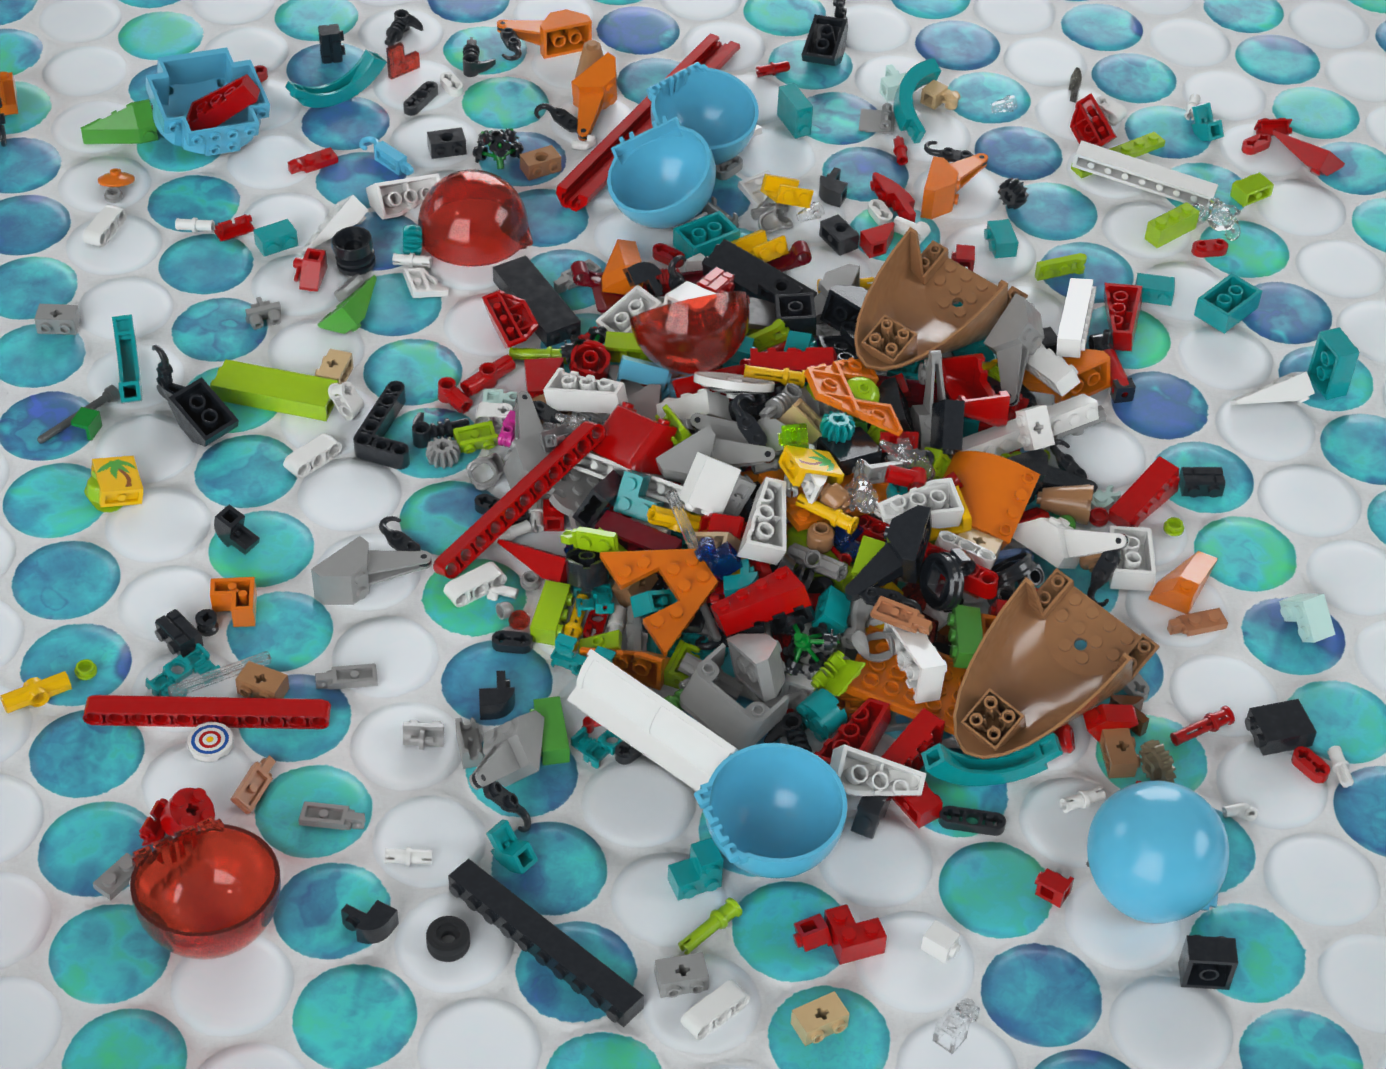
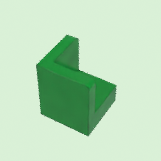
[71,407,102,441]

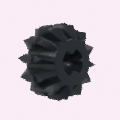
[998,178,1029,209]

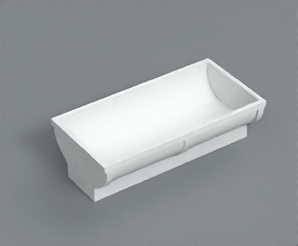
[567,649,739,791]

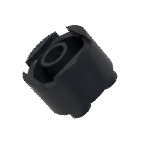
[566,548,609,592]

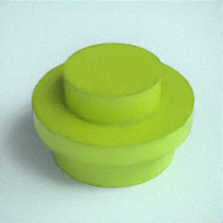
[1163,517,1184,536]
[74,659,97,680]

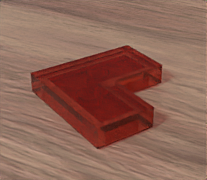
[386,42,420,80]

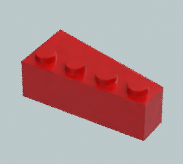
[186,74,260,131]
[1104,282,1142,351]
[750,347,837,384]
[1109,456,1180,527]
[710,565,812,636]
[881,708,945,771]

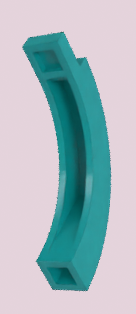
[285,49,387,108]
[893,58,942,144]
[112,314,142,404]
[921,733,1063,786]

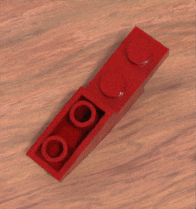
[870,172,916,223]

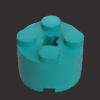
[796,688,847,742]

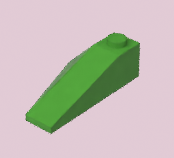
[81,99,158,144]
[317,275,377,334]

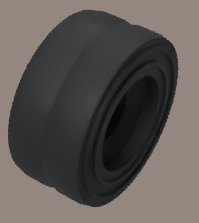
[426,916,470,962]

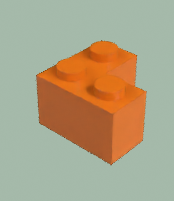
[210,577,257,627]

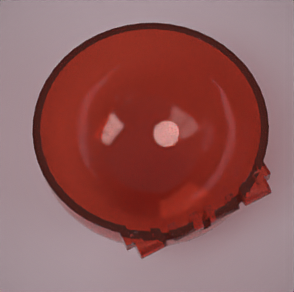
[418,169,533,267]
[629,291,750,375]
[130,816,281,960]

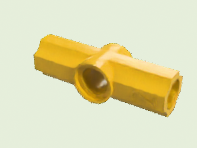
[647,505,701,533]
[0,671,72,713]

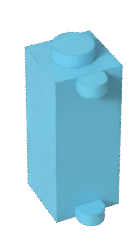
[616,355,672,393]

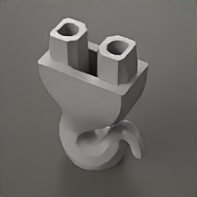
[840,598,874,649]

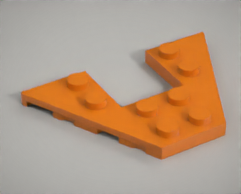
[804,357,903,436]
[600,549,718,657]

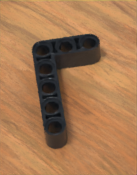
[353,381,410,470]

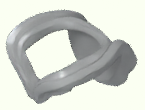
[758,203,793,233]
[466,453,504,491]
[851,630,894,662]

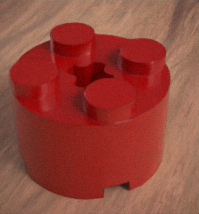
[570,340,611,380]
[160,788,215,842]

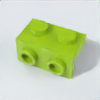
[453,420,498,454]

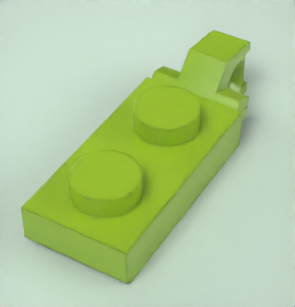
[560,526,619,553]

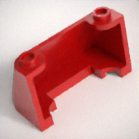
[935,353,1010,427]
[591,402,677,475]

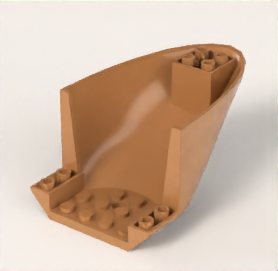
[854,227,1028,371]
[953,568,1160,759]

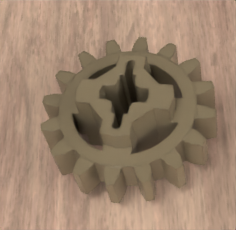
[1139,739,1176,783]

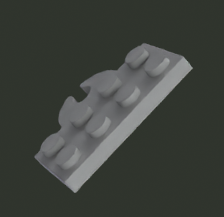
[548,469,599,529]

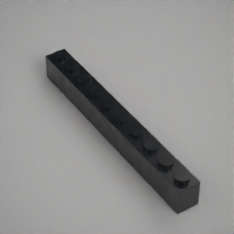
[448,858,644,1027]

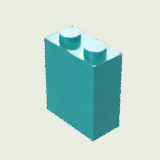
[777,83,813,139]

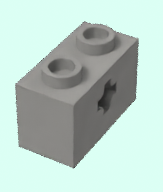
[35,304,81,335]
[655,952,709,998]

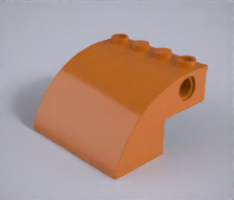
[943,451,1040,551]

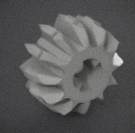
[426,436,461,469]

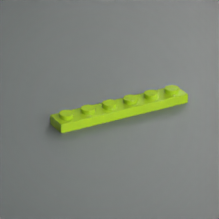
[1071,131,1165,178]

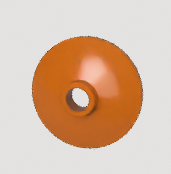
[98,168,135,187]

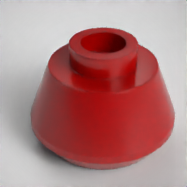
[1053,724,1075,754]

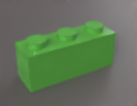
[947,605,983,669]
[530,696,570,766]

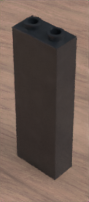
[702,239,817,300]
[493,255,581,347]

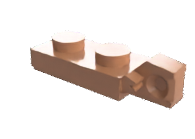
[870,596,933,635]
[1167,608,1228,637]
[230,755,276,814]

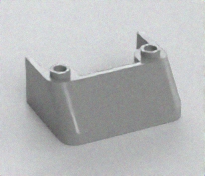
[680,643,789,750]

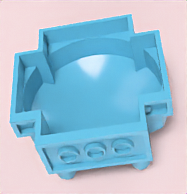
[146,47,270,156]

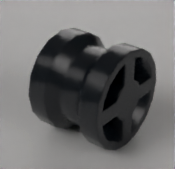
[195,609,219,637]

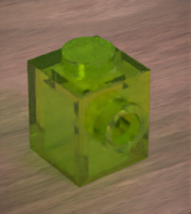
[778,423,809,448]

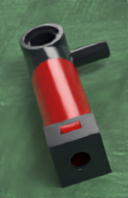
[1088,329,1136,403]

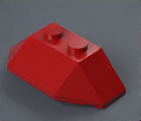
[1070,93,1117,147]
[482,290,539,349]

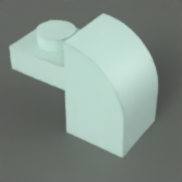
[879,64,906,101]

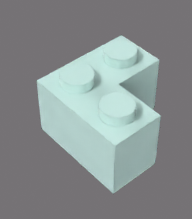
[1279,594,1336,643]

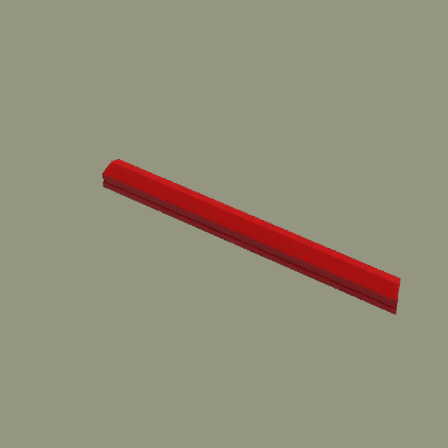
[556,33,741,212]

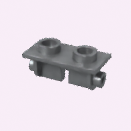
[539,425,575,453]

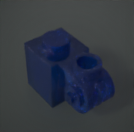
[830,513,864,559]
[694,537,743,580]

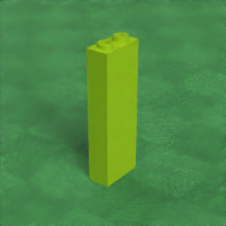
[210,359,338,421]

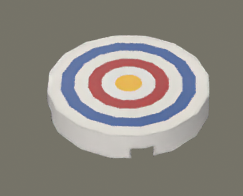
[187,722,234,762]

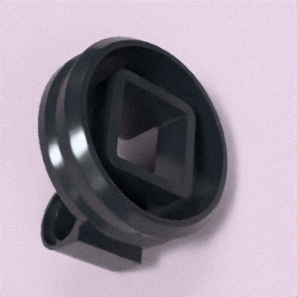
[919,548,976,613]
[986,553,1045,606]

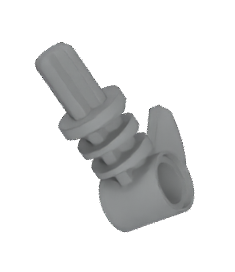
[759,383,807,419]

